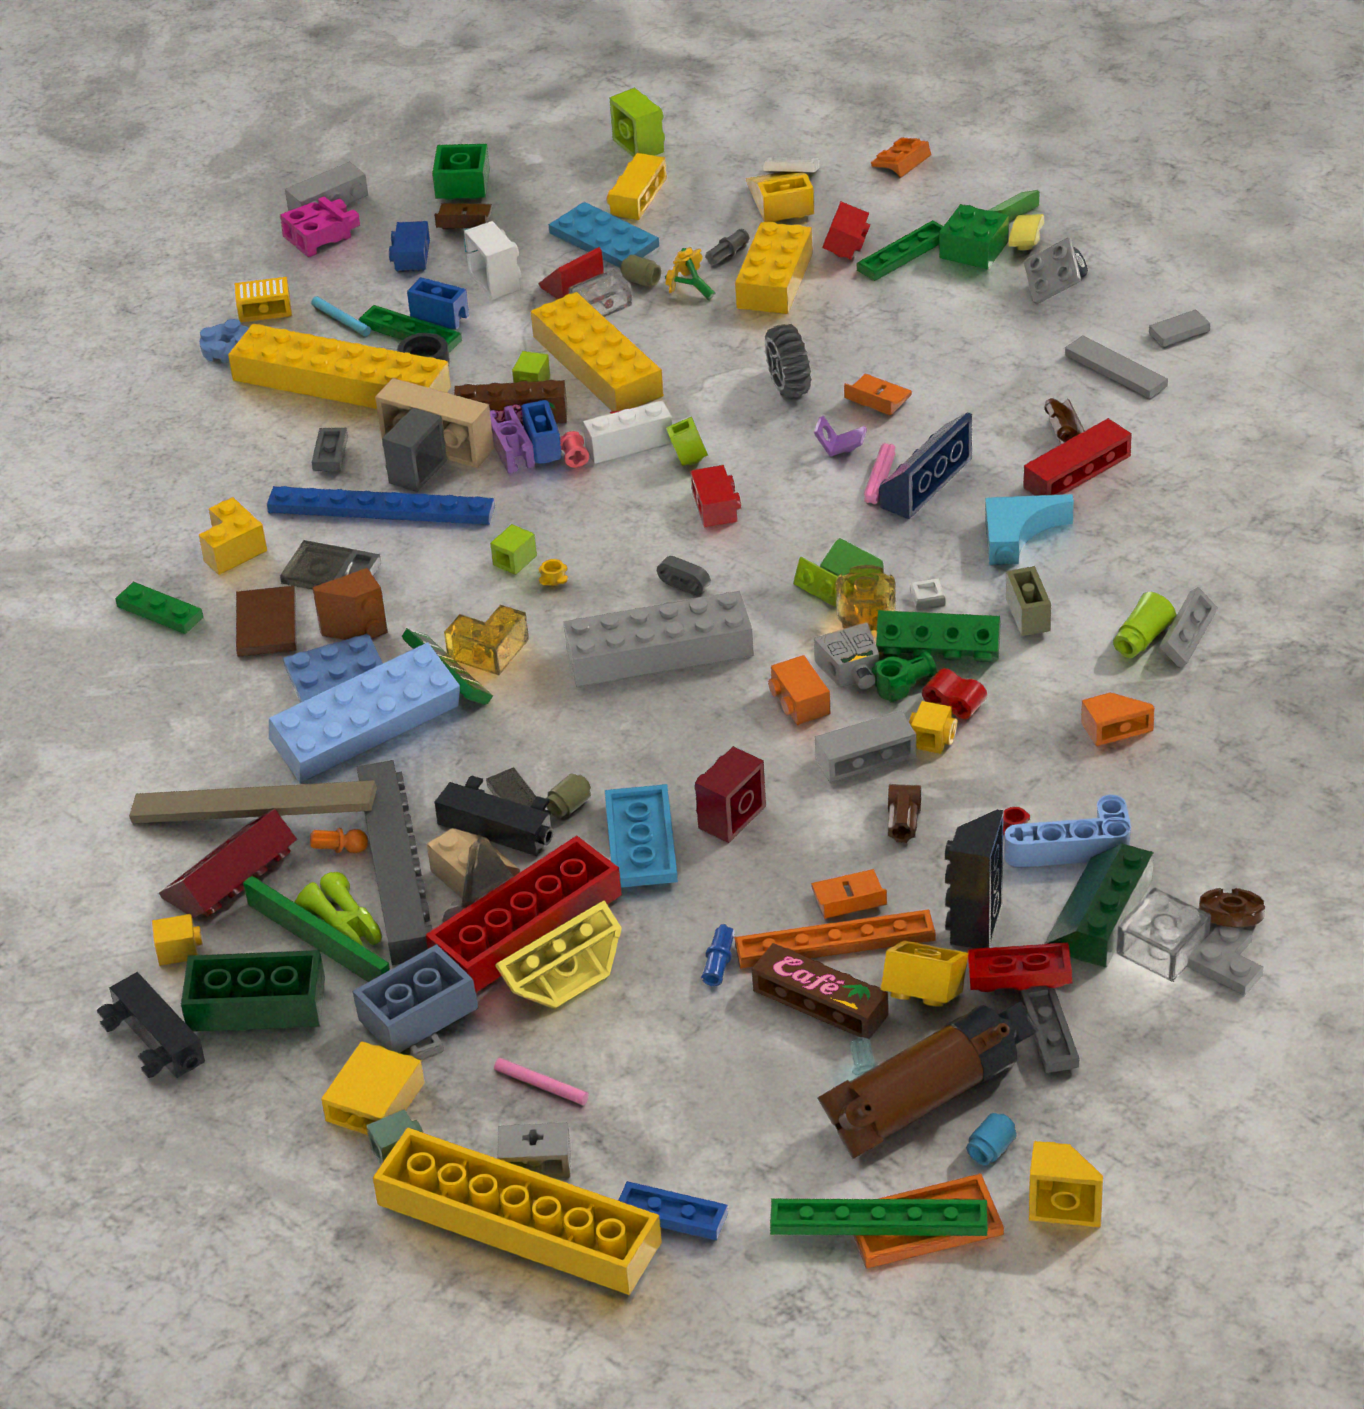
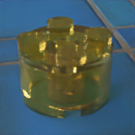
[836,565,896,631]

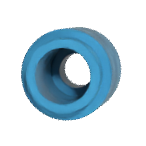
[966,1113,1017,1165]

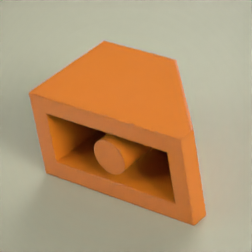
[1081,692,1155,746]

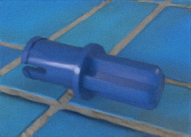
[701,924,735,986]

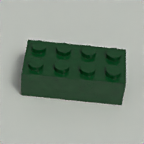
[181,950,325,1032]

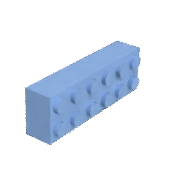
[269,642,460,783]

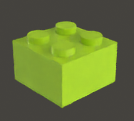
[609,87,665,158]

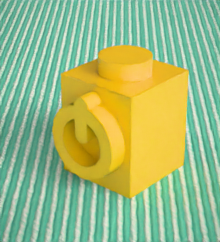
[909,701,958,754]

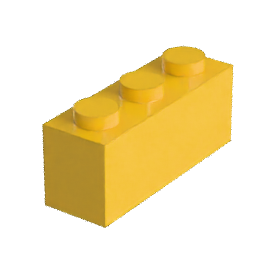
[607,153,667,220]

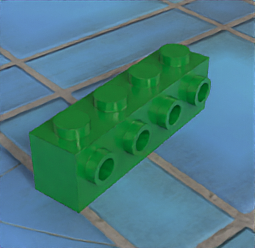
[876,610,1001,662]

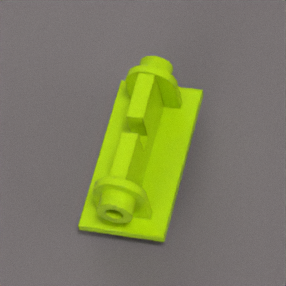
[793,557,853,608]

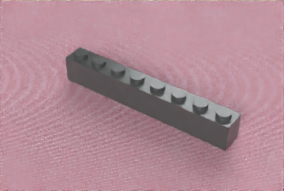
[356,760,433,965]

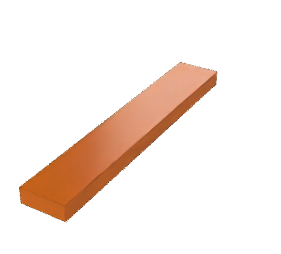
[734,909,936,969]

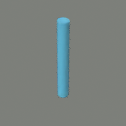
[311,296,371,337]

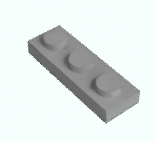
[1159,587,1218,668]

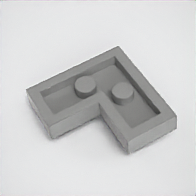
[1187,925,1264,996]

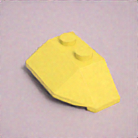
[495,901,622,1009]

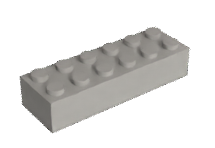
[563,591,754,687]

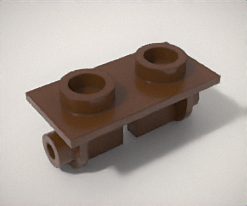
[1044,398,1085,444]

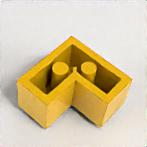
[198,497,267,575]

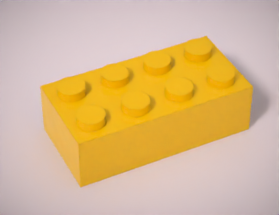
[735,222,813,314]

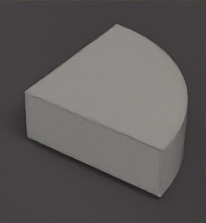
[410,1032,444,1060]

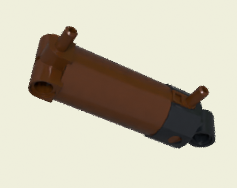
[817,1001,1039,1159]

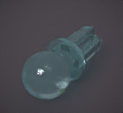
[850,1037,879,1075]

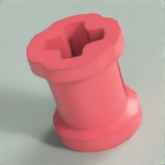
[560,431,589,468]

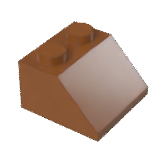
[312,568,388,640]

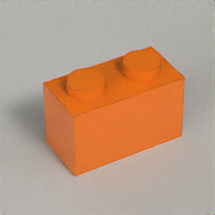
[768,655,831,725]

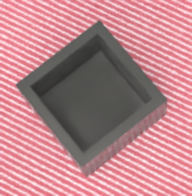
[382,408,447,492]

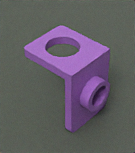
[814,416,867,457]

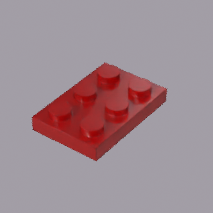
[968,943,1073,992]

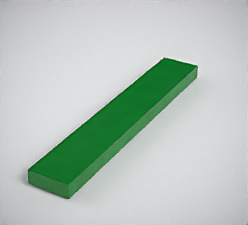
[243,876,390,982]
[770,1198,988,1236]

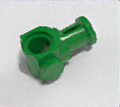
[872,651,937,703]

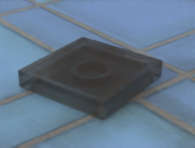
[280,540,353,590]

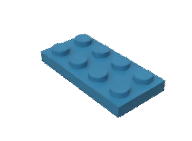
[548,202,660,268]
[605,784,678,888]

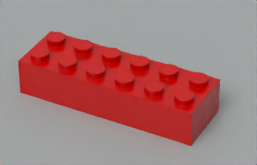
[425,835,622,993]

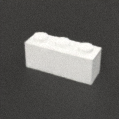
[583,401,672,464]

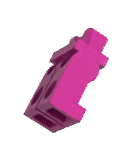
[280,196,360,258]

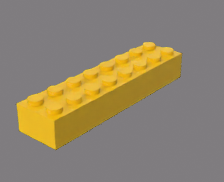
[228,324,451,409]
[373,1127,662,1295]

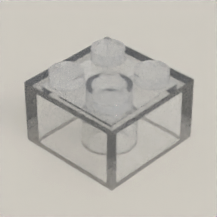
[1116,887,1211,982]

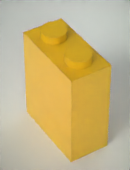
[321,1041,425,1135]

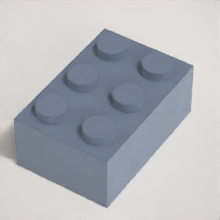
[352,944,478,1053]

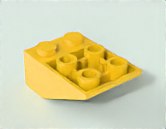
[746,172,814,222]

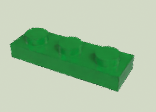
[115,581,204,634]

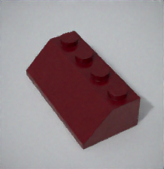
[158,809,297,918]

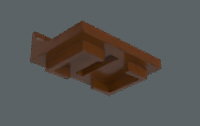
[434,203,492,229]

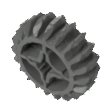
[764,324,812,398]

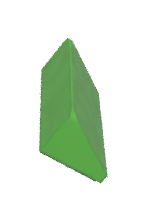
[988,190,1040,222]
[820,538,884,592]

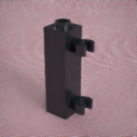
[434,775,553,856]
[97,971,205,1078]

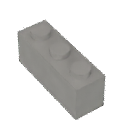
[285,161,368,211]
[815,711,916,783]

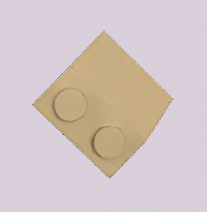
[427,828,520,904]

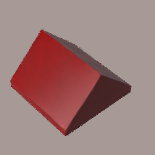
[538,247,605,299]

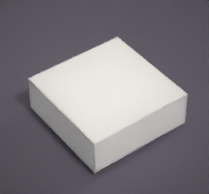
[910,578,946,610]

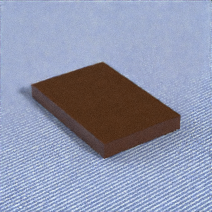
[236,585,297,657]

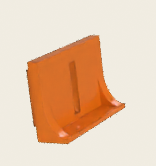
[871,137,931,178]
[844,373,912,415]
[811,869,887,919]

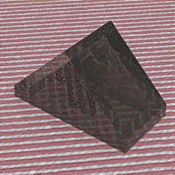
[461,837,513,908]

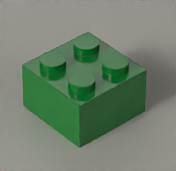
[432,144,490,200]
[939,204,1009,269]

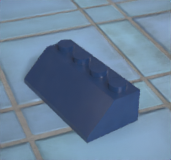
[879,412,972,519]

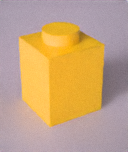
[152,914,203,966]

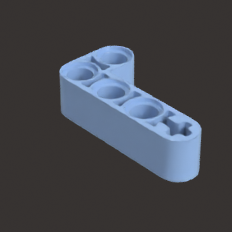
[1004,794,1131,868]

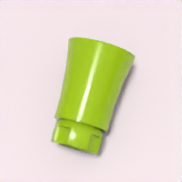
[1113,592,1177,658]

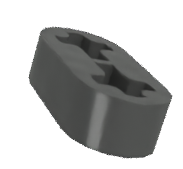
[656,556,711,595]

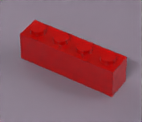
[1023,418,1132,496]

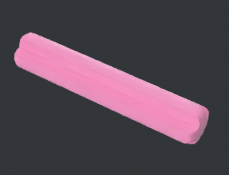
[864,443,896,504]

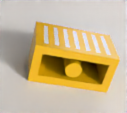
[234,276,292,323]

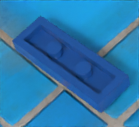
[618,1181,728,1241]

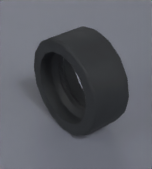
[397,333,450,366]

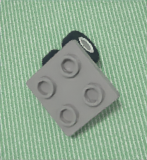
[1024,238,1088,304]

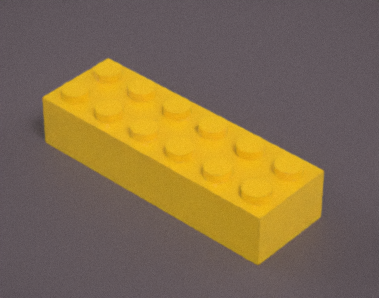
[531,292,664,411]

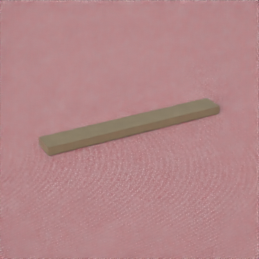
[129,780,377,824]

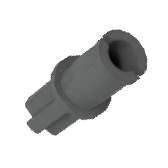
[705,229,750,265]

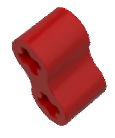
[921,668,988,719]

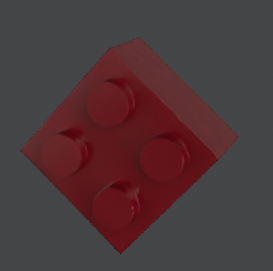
[694,746,766,843]

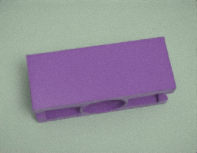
[490,405,535,474]

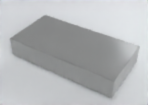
[1149,309,1210,347]

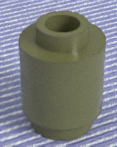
[620,255,661,287]
[546,773,591,819]

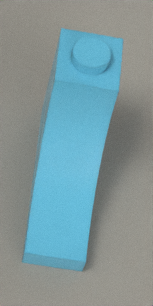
[985,494,1074,565]

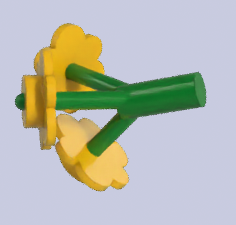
[665,247,716,300]

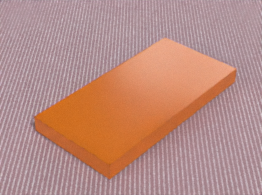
[853,1173,1004,1269]

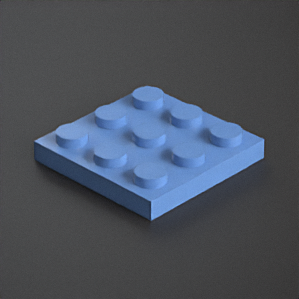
[283,634,383,703]

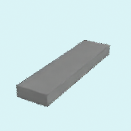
[1065,335,1168,399]

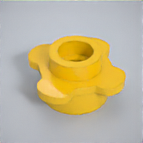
[539,559,568,586]

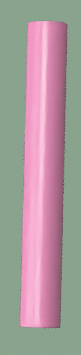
[494,1058,589,1105]

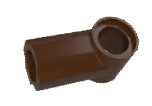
[888,784,921,843]

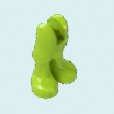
[294,872,382,946]

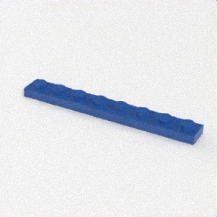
[267,486,495,525]

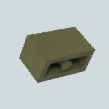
[1005,566,1051,636]

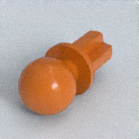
[310,828,368,853]

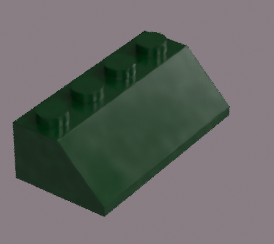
[1044,843,1154,968]

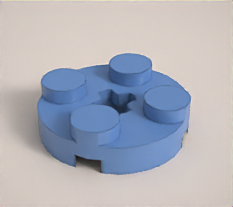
[199,319,249,363]

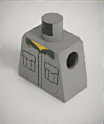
[814,622,879,689]

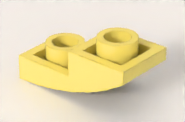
[1009,214,1045,250]

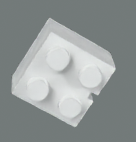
[464,221,521,300]

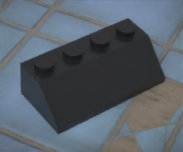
[945,809,1004,949]

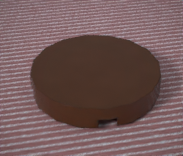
[1198,888,1265,927]

